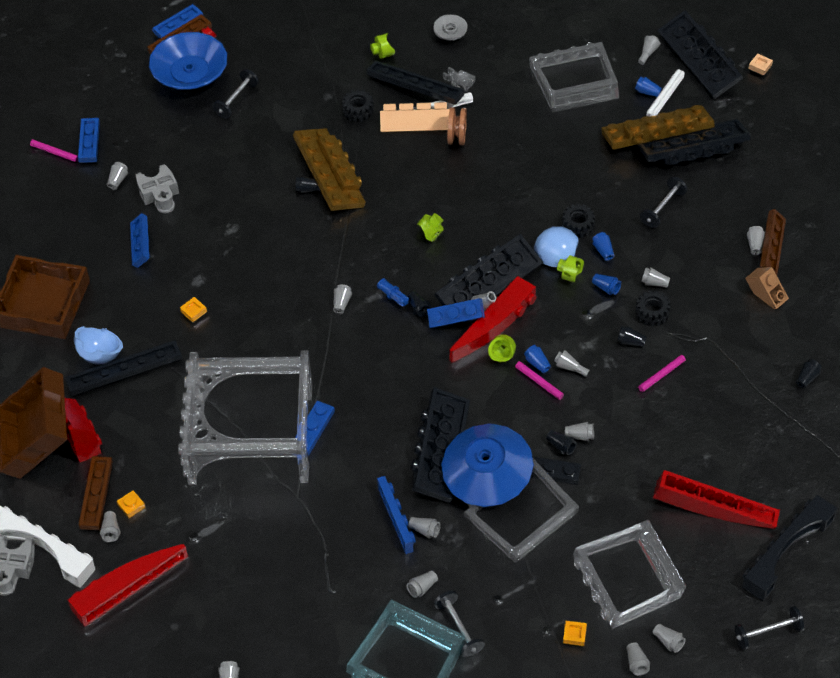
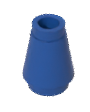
[635,77,662,97]
[592,232,615,261]
[592,274,621,295]
[524,345,551,373]

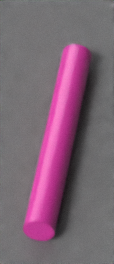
[30,140,78,163]
[638,355,686,392]
[515,361,564,400]

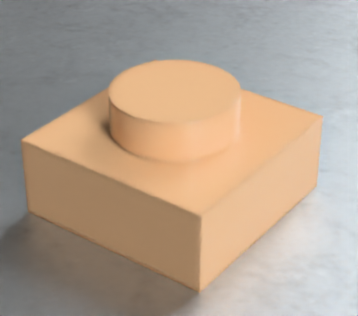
[749,54,773,76]

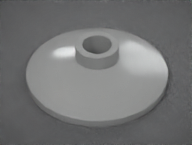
[434,15,467,40]

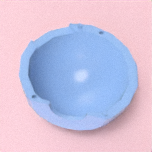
[534,227,579,267]
[74,326,123,365]

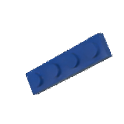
[377,476,416,554]

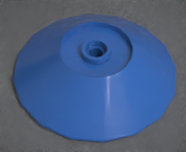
[149,32,227,90]
[441,424,534,507]

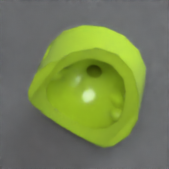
[370,33,395,59]
[417,213,444,241]
[557,255,584,282]
[488,334,516,362]

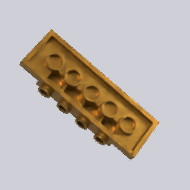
[601,105,715,150]
[293,128,366,211]

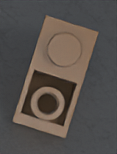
[745,267,789,309]

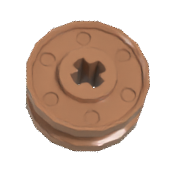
[447,107,467,146]

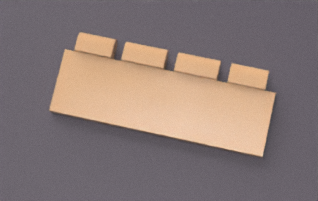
[380,102,450,132]

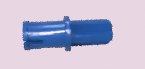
[377,278,409,307]

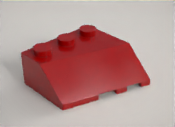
[65,398,102,463]

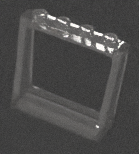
[529,42,619,112]
[464,457,579,563]
[573,520,686,629]

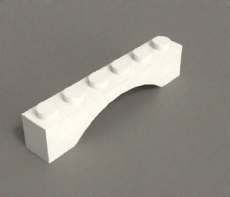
[0,506,96,588]

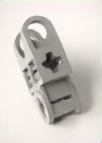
[136,164,179,213]
[0,535,35,596]

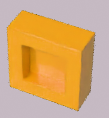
[180,297,207,322]
[117,490,146,518]
[563,621,587,646]

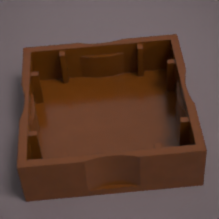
[0,255,90,339]
[0,367,67,479]

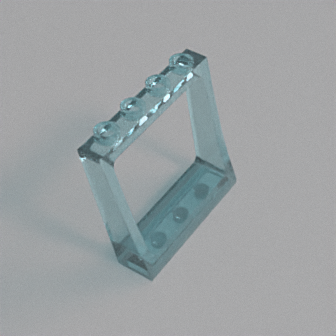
[346,599,465,678]

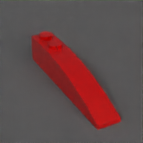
[449,276,537,363]
[653,470,780,529]
[68,544,188,627]

